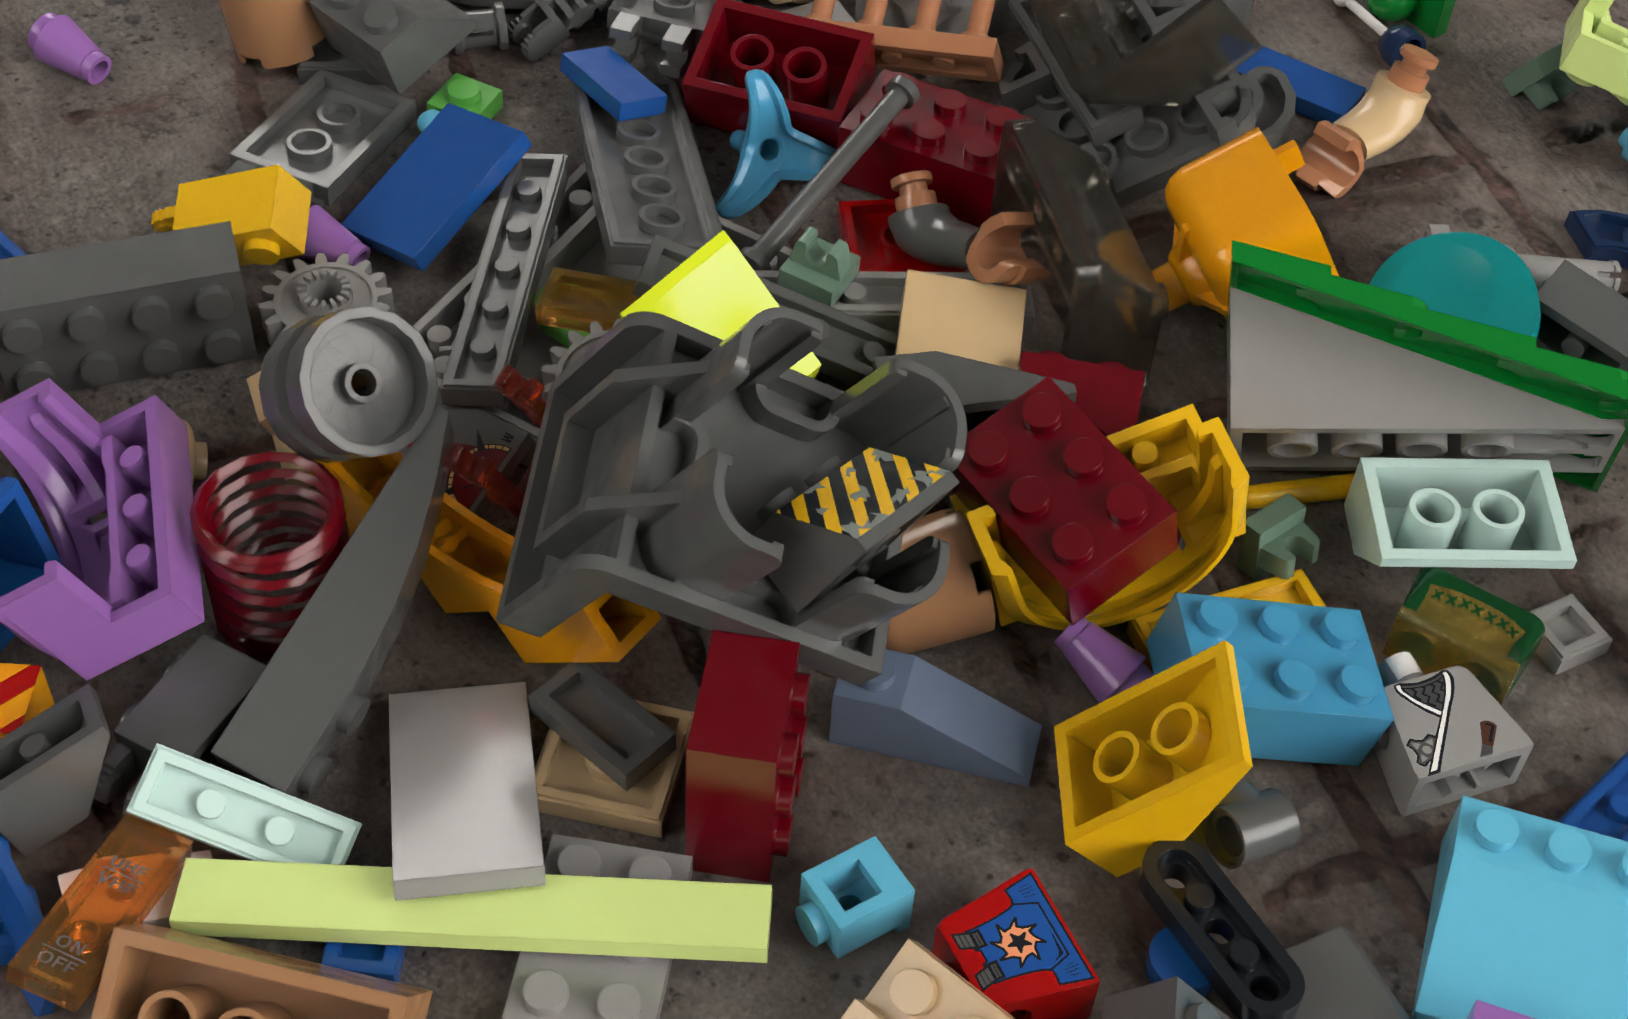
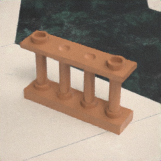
[805,0,1004,83]

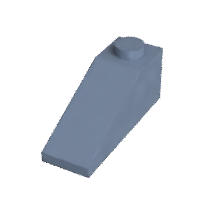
[829,649,1042,787]

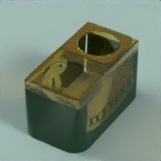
[1382,567,1545,706]

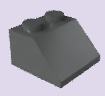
[309,0,477,95]

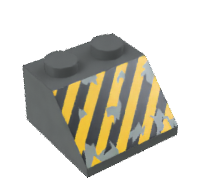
[753,447,960,613]

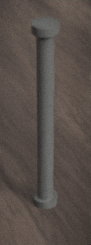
[740,75,920,270]

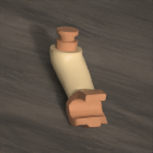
[1294,43,1439,198]

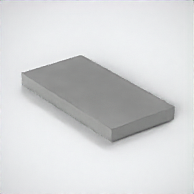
[388,682,546,901]

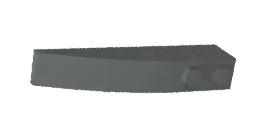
[211,405,455,799]

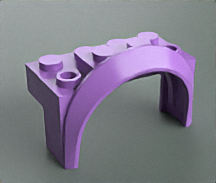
[0,378,205,680]

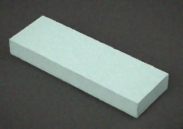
[126,743,362,865]

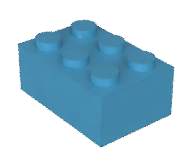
[1146,592,1394,766]

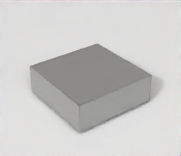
[1515,593,1613,675]

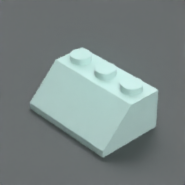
[1344,457,1577,569]

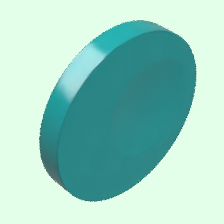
[1369,232,1541,339]

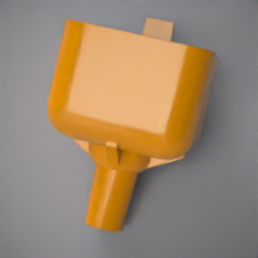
[1112,126,1339,330]

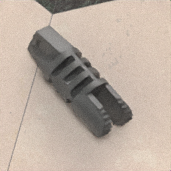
[507,0,611,63]

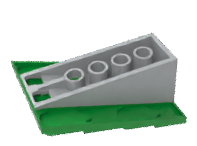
[1225,240,1628,493]

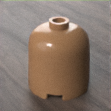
[218,0,325,69]
[886,508,996,654]

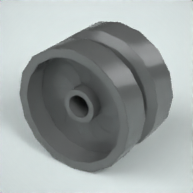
[259,306,438,463]

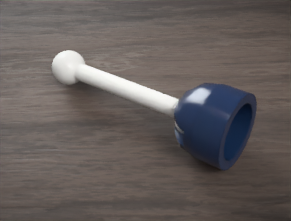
[1333,0,1426,67]

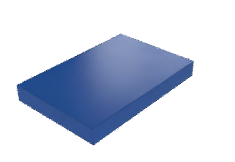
[341,103,532,271]

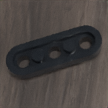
[1138,839,1305,1019]

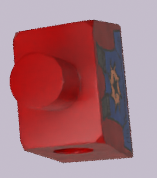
[932,868,1100,1019]

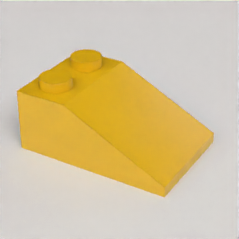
[1054,640,1253,877]

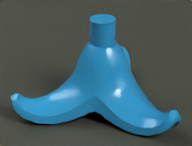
[715,69,837,219]

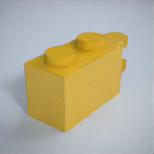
[151,164,312,266]

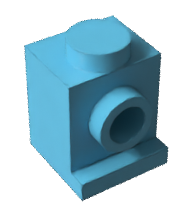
[795,836,915,959]

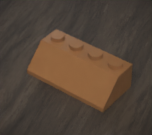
[91,923,432,1019]

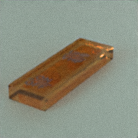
[6,814,194,1013]

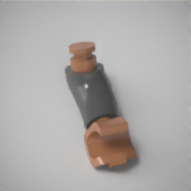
[887,170,1052,286]

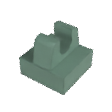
[1501,42,1577,110]
[778,227,861,307]
[1237,493,1320,581]

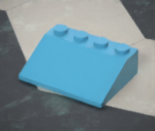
[1412,795,1628,1019]

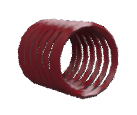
[189,451,349,660]

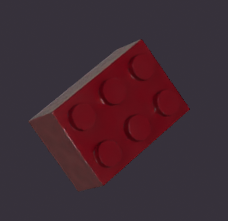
[682,0,876,149]
[837,69,1037,227]
[952,376,1178,626]
[686,630,811,883]

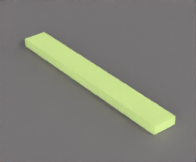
[169,858,772,963]

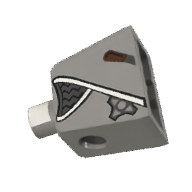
[1373,652,1534,817]

